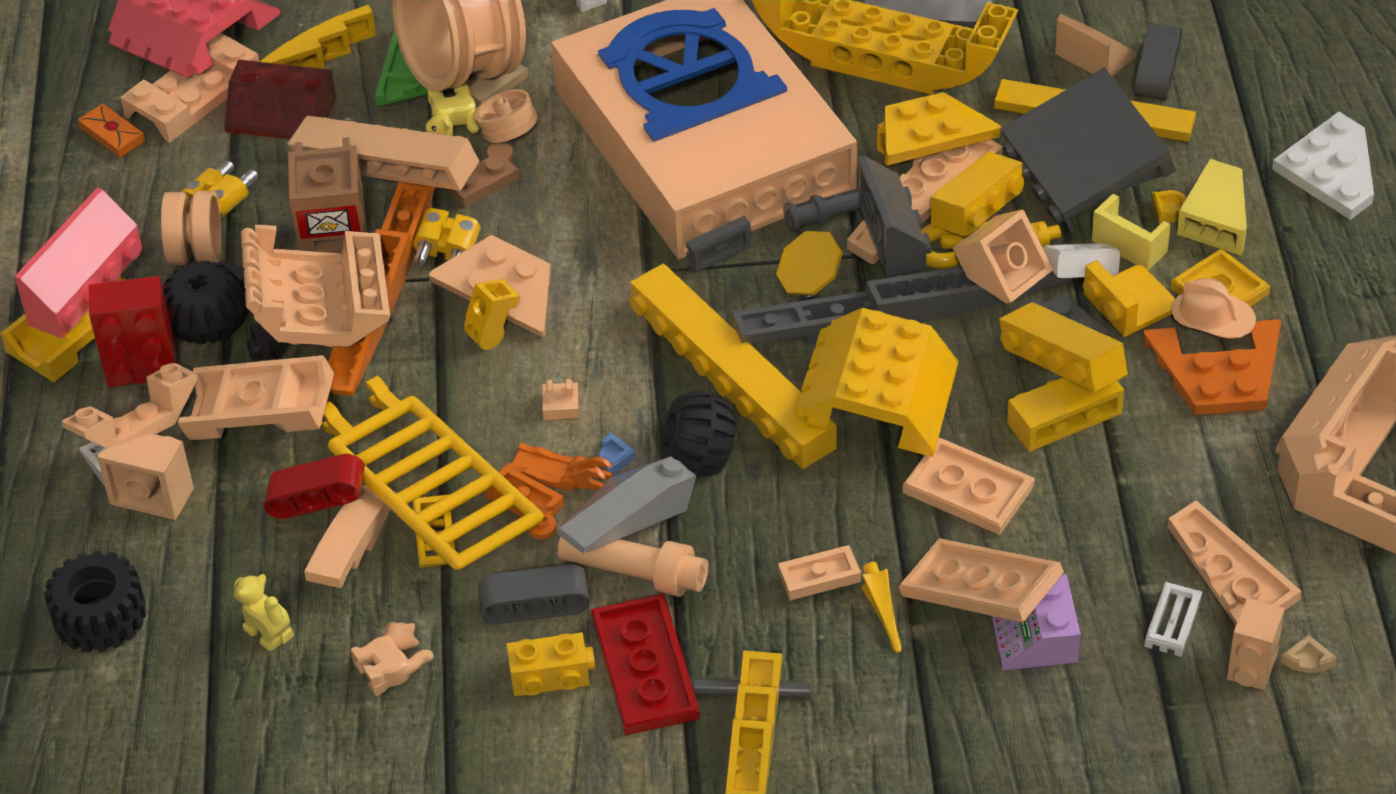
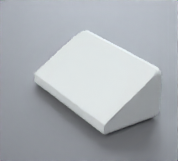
[1043,243,1120,278]

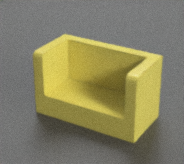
[1092,194,1170,270]

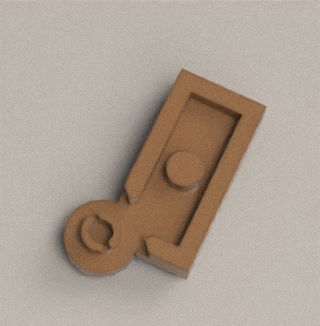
[446,142,520,208]

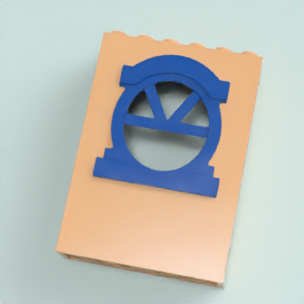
[551,0,857,260]

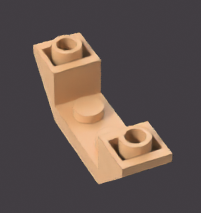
[62,363,198,449]

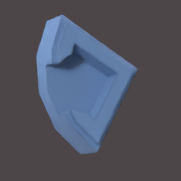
[599,432,635,476]

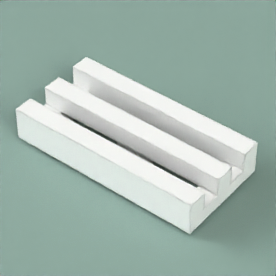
[1144,582,1202,657]

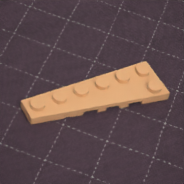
[847,140,1003,265]

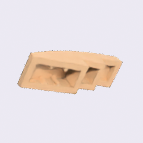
[304,485,396,588]

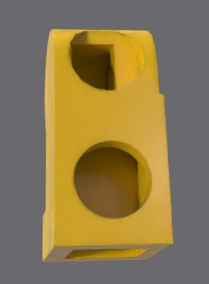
[464,278,521,350]

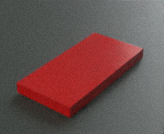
[590,593,700,736]

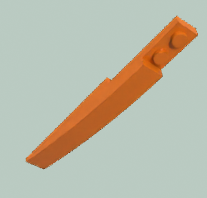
[328,182,435,396]

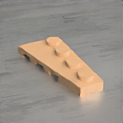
[1168,500,1302,625]

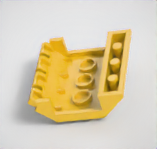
[795,308,959,457]

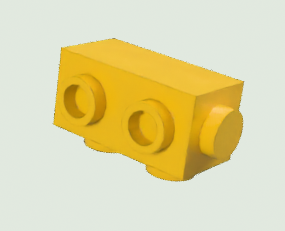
[506,632,596,697]

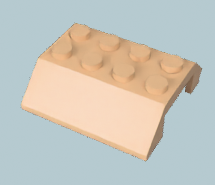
[241,224,390,347]

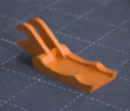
[508,442,613,492]

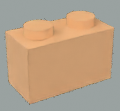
[1227,597,1285,690]

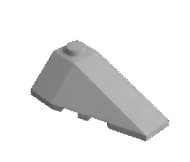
[558,456,696,554]

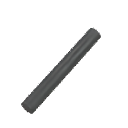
[694,679,810,698]

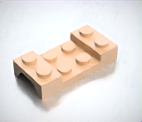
[120,33,261,143]
[178,355,334,441]

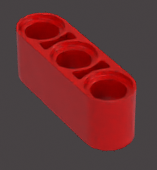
[263,454,365,519]

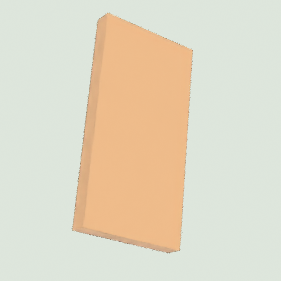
[898,538,1064,622]

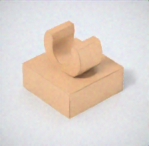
[542,379,579,420]

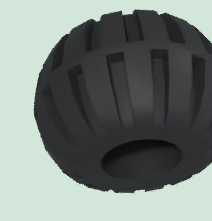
[163,261,246,344]
[660,391,736,478]

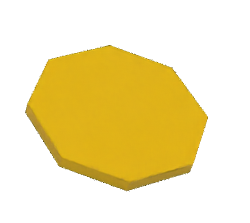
[776,231,843,296]

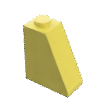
[1177,159,1247,256]

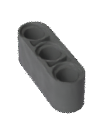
[1134,23,1182,99]
[478,564,590,624]

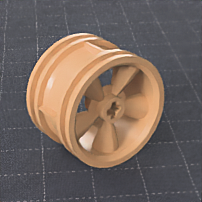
[393,0,526,91]

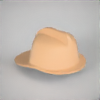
[1171,278,1256,339]

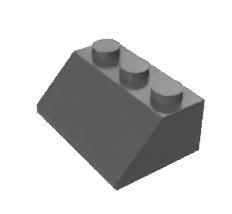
[858,156,931,277]

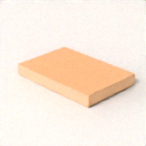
[903,437,1035,535]

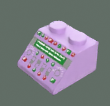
[991,574,1081,671]

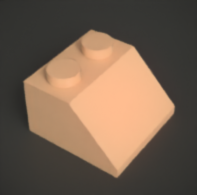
[953,209,1053,304]
[97,433,194,520]

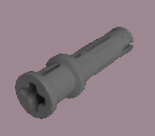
[783,188,860,232]

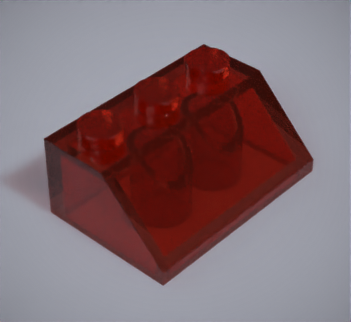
[224,59,336,139]

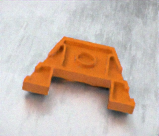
[1143,319,1281,415]

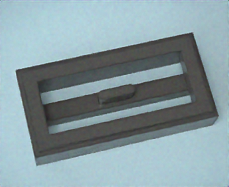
[686,216,751,273]

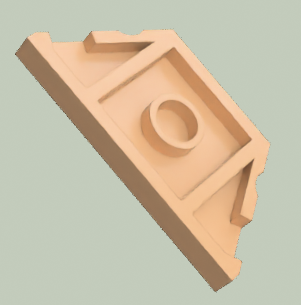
[429,235,552,338]

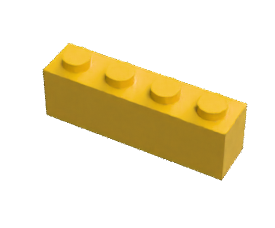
[999,302,1128,392]

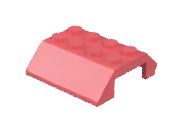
[108,0,281,78]

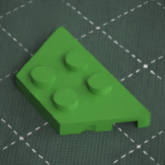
[375,29,428,106]

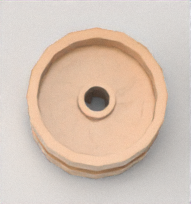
[161,190,222,266]

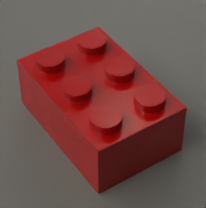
[89,276,177,387]

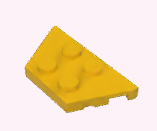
[883,92,1002,165]

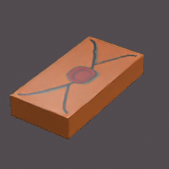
[77,103,145,158]

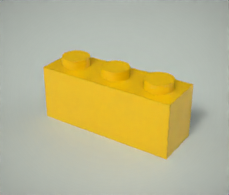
[930,151,1024,237]
[1007,377,1124,452]

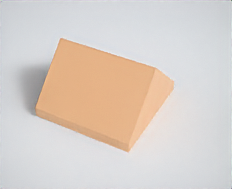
[1055,14,1137,77]

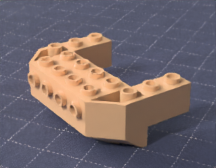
[1276,335,1396,554]

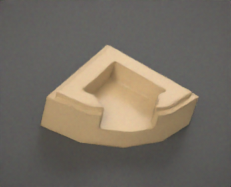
[1280,635,1337,673]

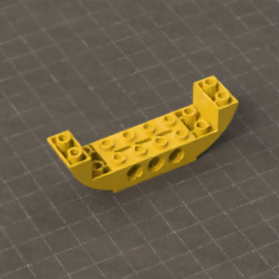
[752,0,1018,95]

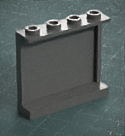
[1001,67,1176,233]

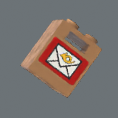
[288,137,367,254]

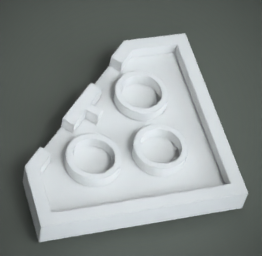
[1272,112,1374,220]

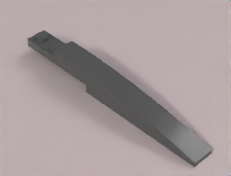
[731,267,1072,345]

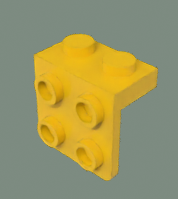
[1083,260,1175,337]

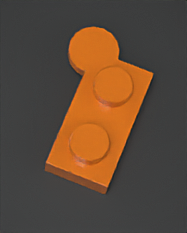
[484,465,564,540]

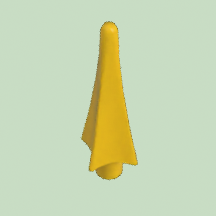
[861,562,902,653]

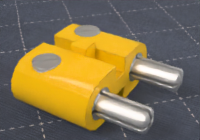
[181,161,258,219]
[413,208,481,265]

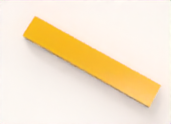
[994,79,1196,142]

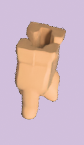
[350,622,434,697]

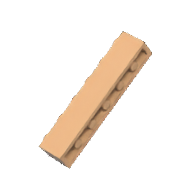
[287,116,479,191]

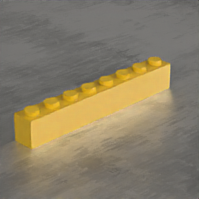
[629,263,837,469]

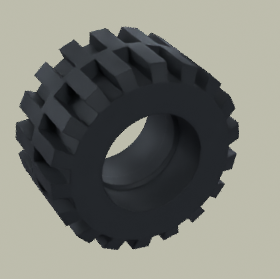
[44,551,147,653]

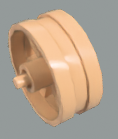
[474,89,538,143]

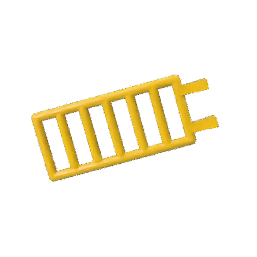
[321,375,544,570]

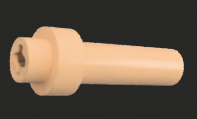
[558,536,708,597]

